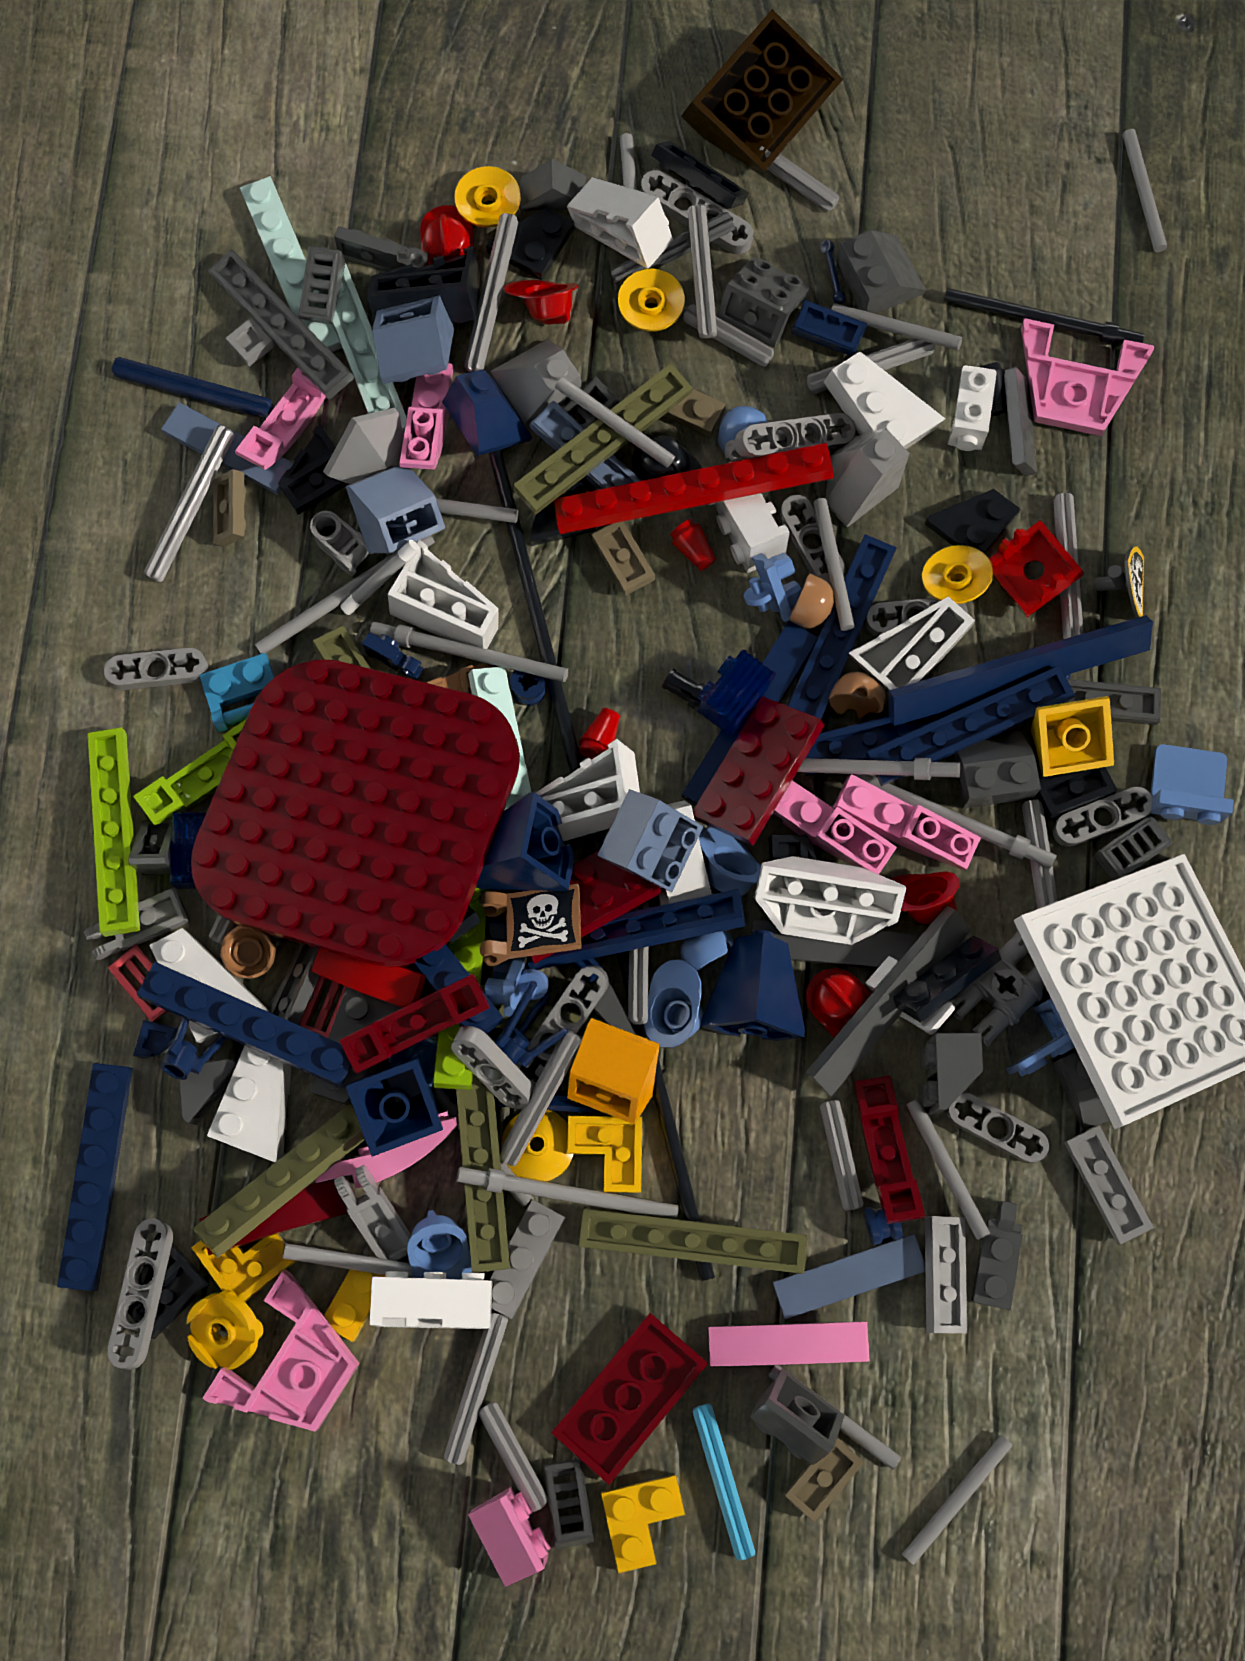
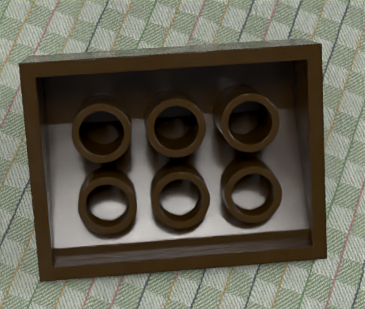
[681,9,843,174]

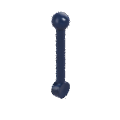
[820,240,846,304]

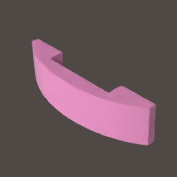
[235,368,325,470]

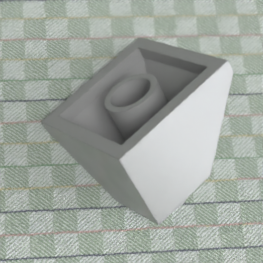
[490,339,582,426]
[323,408,404,485]

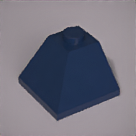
[442,369,532,456]
[346,1055,443,1157]

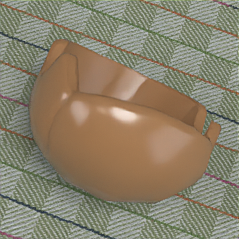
[790,574,834,629]
[828,672,887,719]
[220,925,277,979]

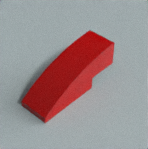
[312,949,426,1007]

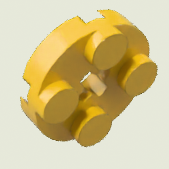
[186,1290,263,1370]

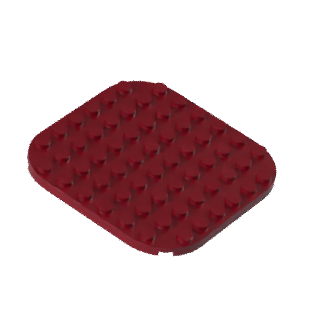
[191,659,520,967]

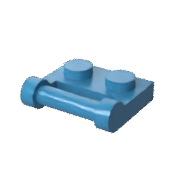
[199,653,275,733]

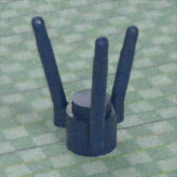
[494,981,568,1067]
[160,1017,228,1080]

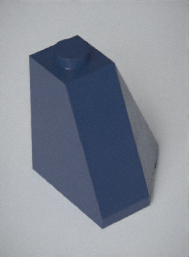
[476,792,575,891]
[701,930,805,1041]

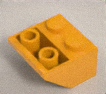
[567,1018,660,1125]

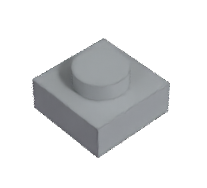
[226,318,275,367]

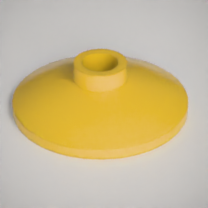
[455,166,521,228]
[618,269,685,331]
[922,545,993,604]
[501,1110,573,1182]

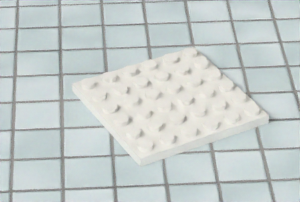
[1014,854,1245,1129]

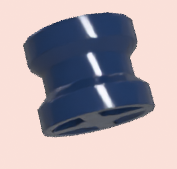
[510,670,546,706]
[863,1207,903,1245]

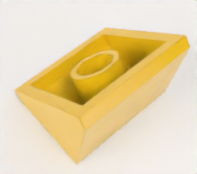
[1030,696,1114,777]

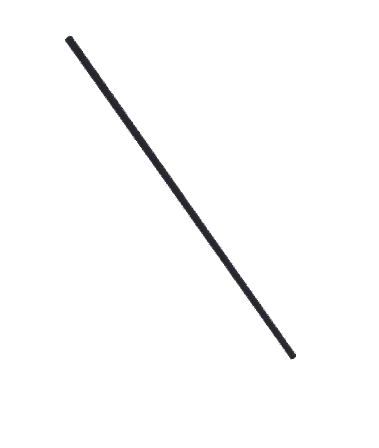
[488,449,715,1281]

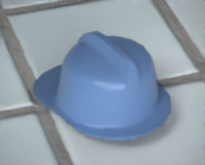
[699,827,761,898]
[644,960,703,1048]
[407,1210,472,1280]

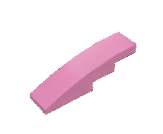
[708,1322,870,1366]

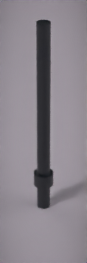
[944,288,1145,344]

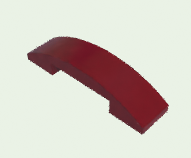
[339,973,490,1074]
[854,1075,925,1224]
[199,1176,348,1256]

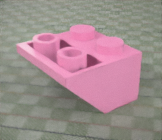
[468,1486,551,1587]

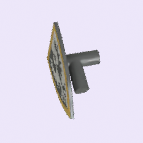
[1095,547,1144,618]

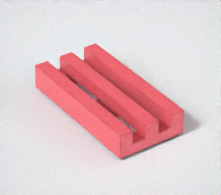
[108,945,169,1023]
[300,976,346,1038]

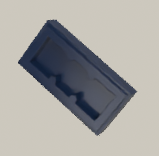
[791,300,867,357]

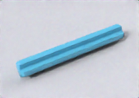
[692,1403,755,1560]

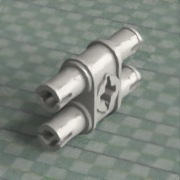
[949,930,1046,1047]

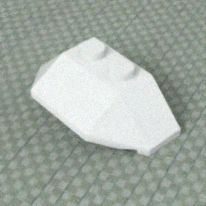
[754,856,906,945]

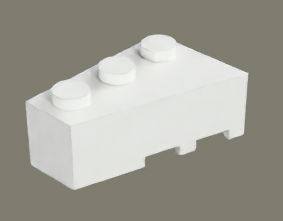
[567,177,673,269]
[536,739,640,841]

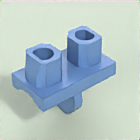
[744,553,802,622]
[485,956,549,1017]

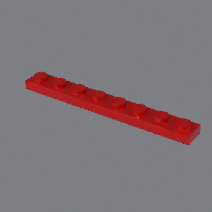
[554,443,834,534]

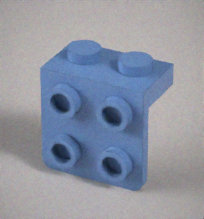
[1150,744,1234,825]
[1005,998,1075,1077]

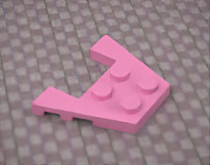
[1021,318,1154,436]
[203,1270,360,1432]

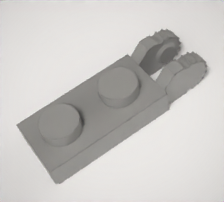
[84,888,190,960]
[334,1165,411,1261]

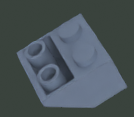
[372,295,454,384]
[346,464,445,553]
[597,789,704,893]

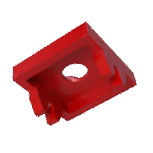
[989,520,1084,617]

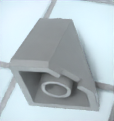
[825,428,910,527]

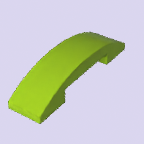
[133,720,246,826]

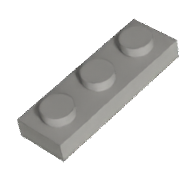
[1064,1125,1154,1245]
[489,1200,565,1319]
[925,1216,967,1333]

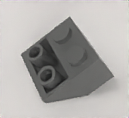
[920,1033,983,1116]

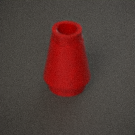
[669,518,717,572]
[579,708,621,760]

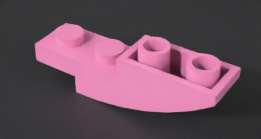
[400,363,453,470]
[833,774,981,870]
[773,780,897,874]
[315,1111,459,1189]

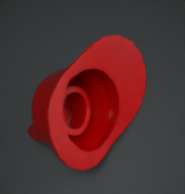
[420,205,475,266]
[504,280,579,325]
[890,871,960,925]
[806,968,871,1038]

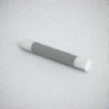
[340,540,420,615]

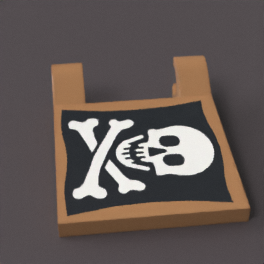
[480,884,581,966]

